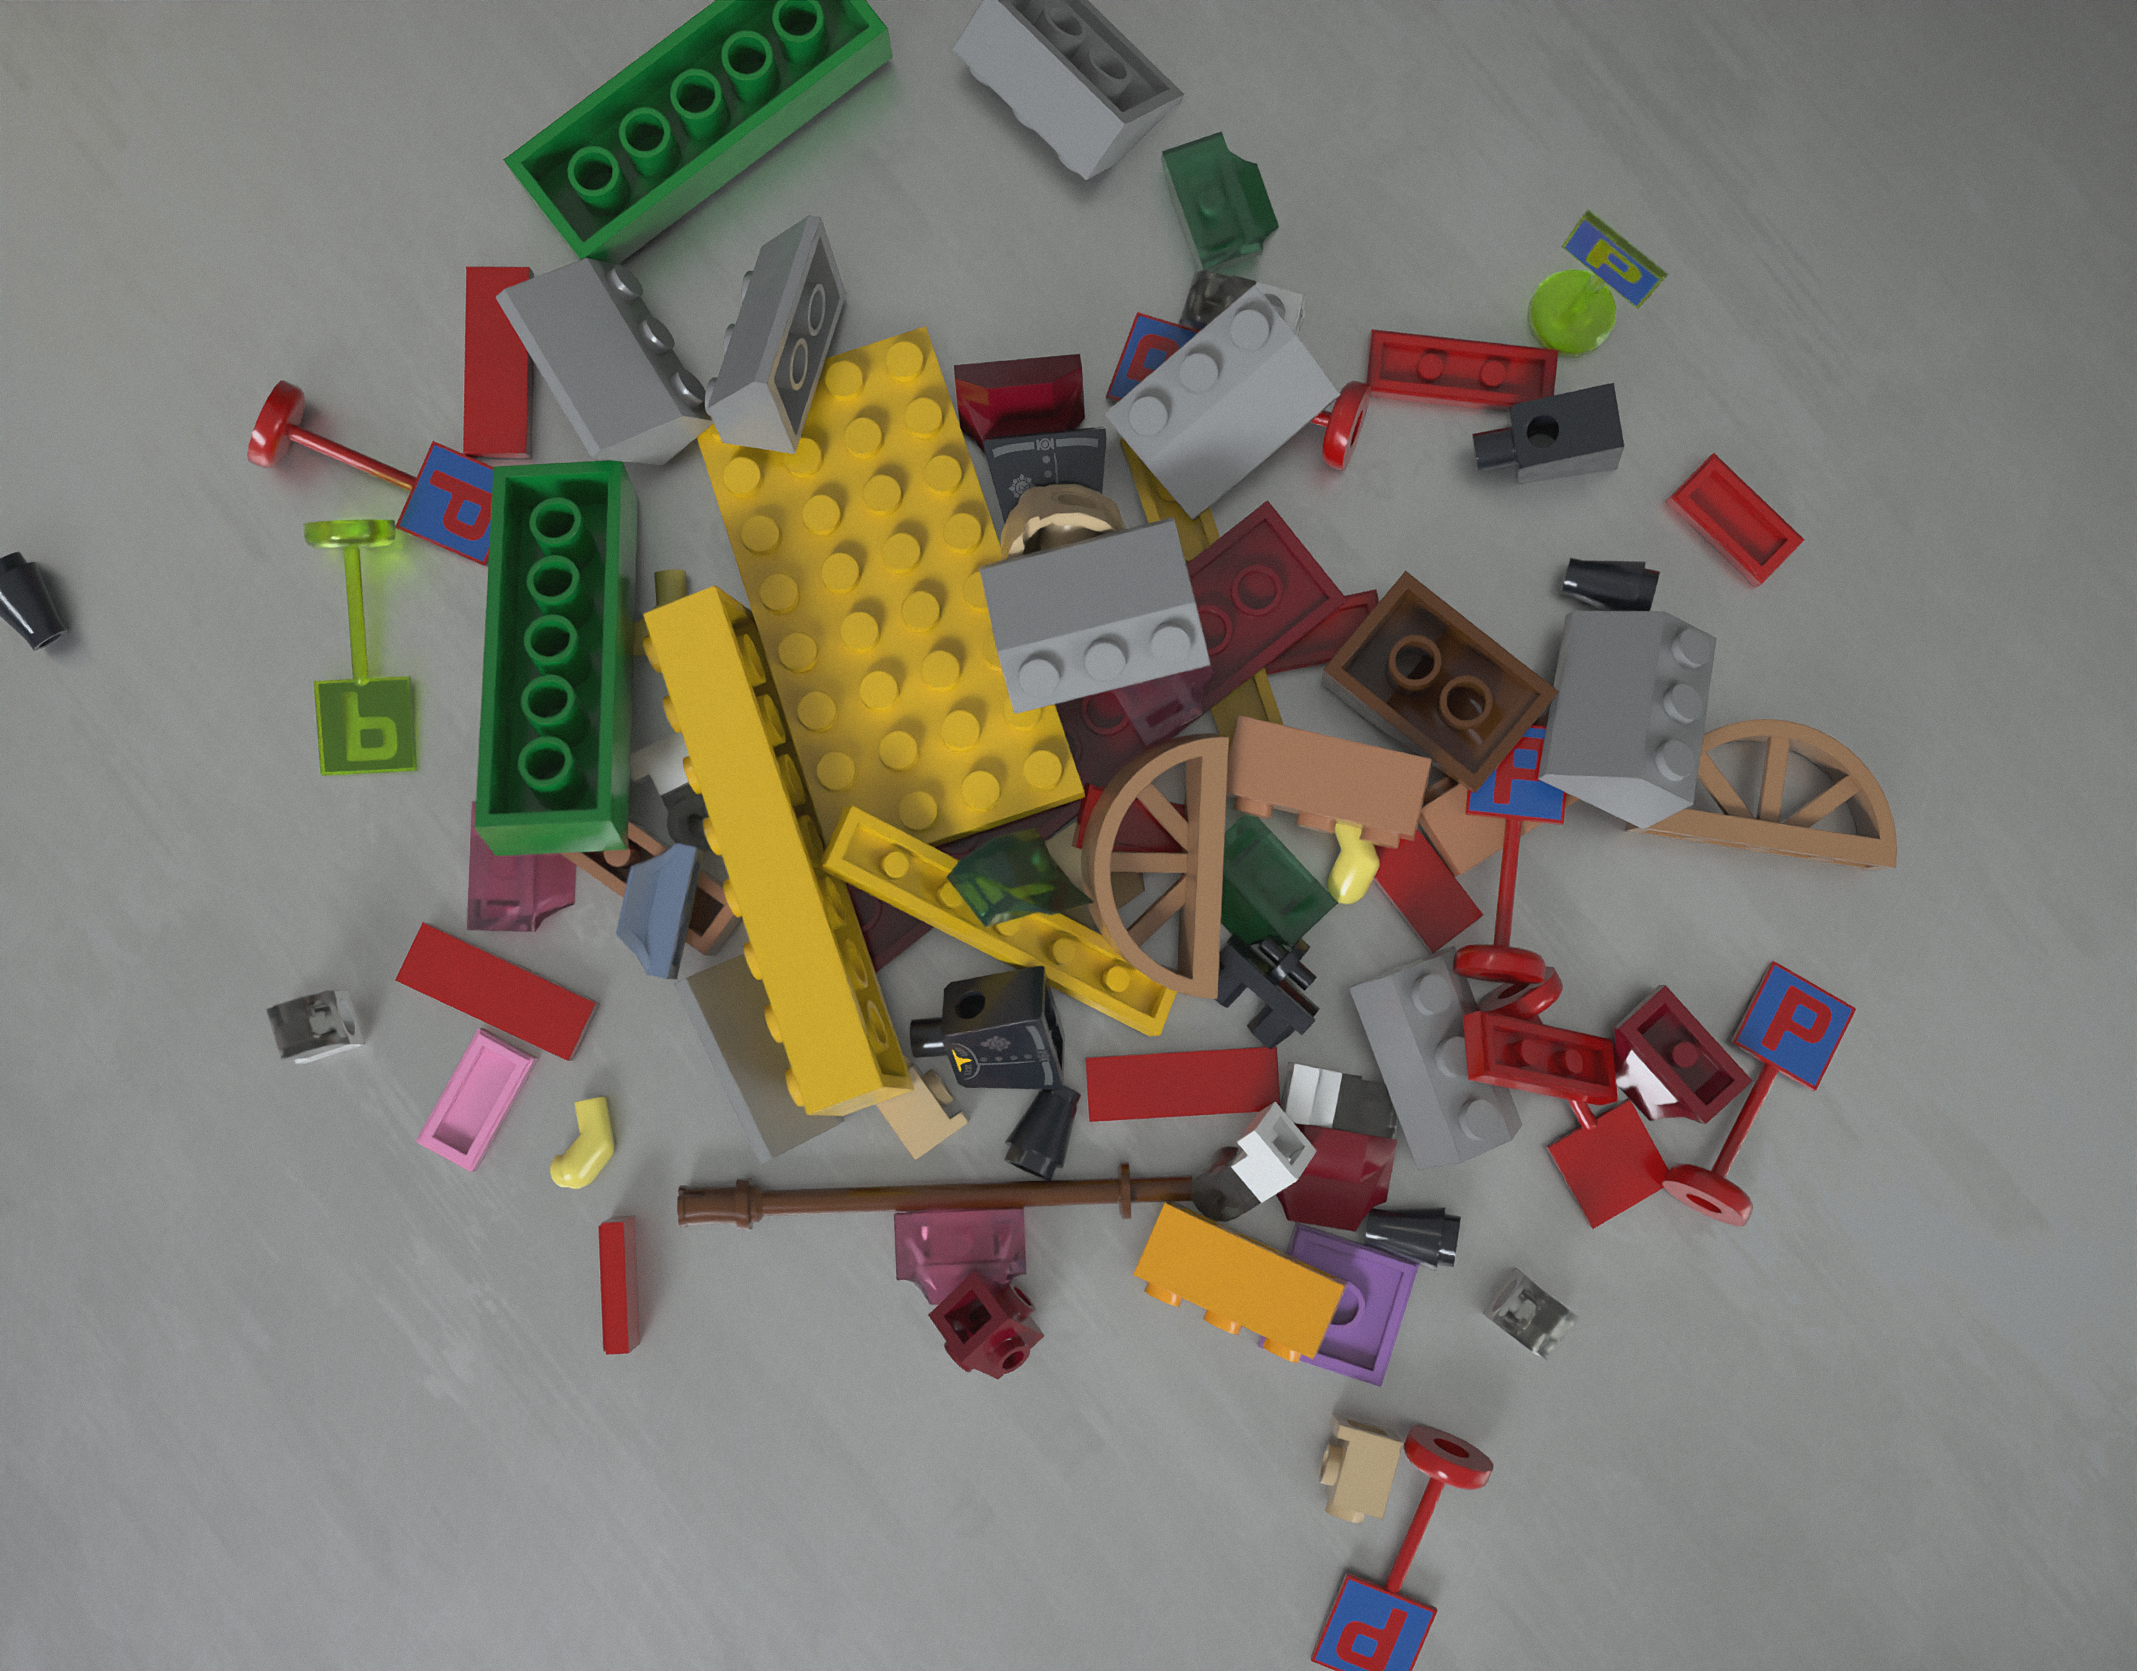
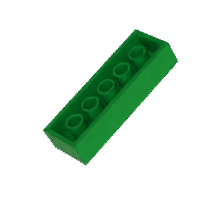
[503,0,893,265]
[474,460,638,856]

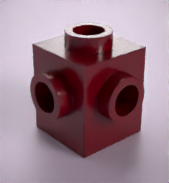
[928,1271,1045,1380]

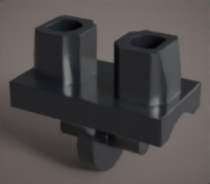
[1214,932,1319,1049]

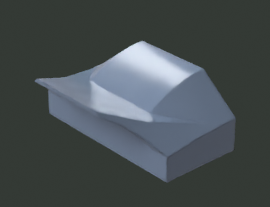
[616,843,705,979]

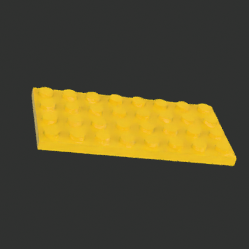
[697,326,1085,879]

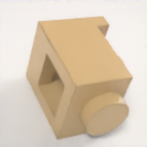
[875,1055,970,1160]
[1319,1413,1403,1523]

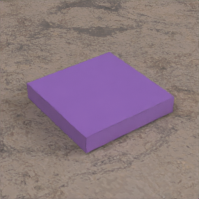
[1257,1222,1419,1387]

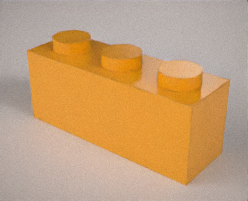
[1133,1202,1349,1363]

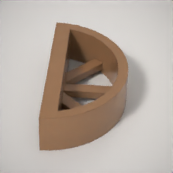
[1626,719,1897,871]
[1081,733,1229,999]

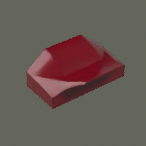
[954,354,1085,455]
[1613,985,1753,1124]
[1276,1123,1397,1232]

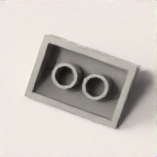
[952,0,1184,180]
[705,216,846,454]
[495,258,714,466]
[1104,285,1341,520]
[980,517,1210,714]
[1538,611,1717,829]
[1349,946,1522,1170]
[674,954,844,1165]

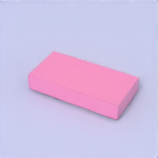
[416,1028,539,1172]

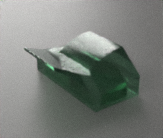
[1161,131,1279,276]
[1221,814,1338,947]
[946,828,1094,928]

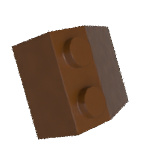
[1321,571,1559,794]

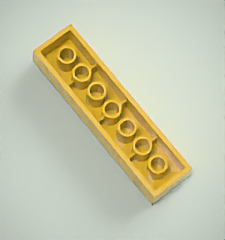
[643,585,915,1116]

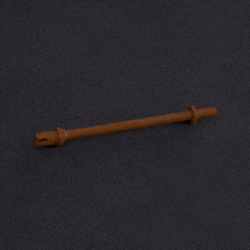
[677,1162,1193,1230]

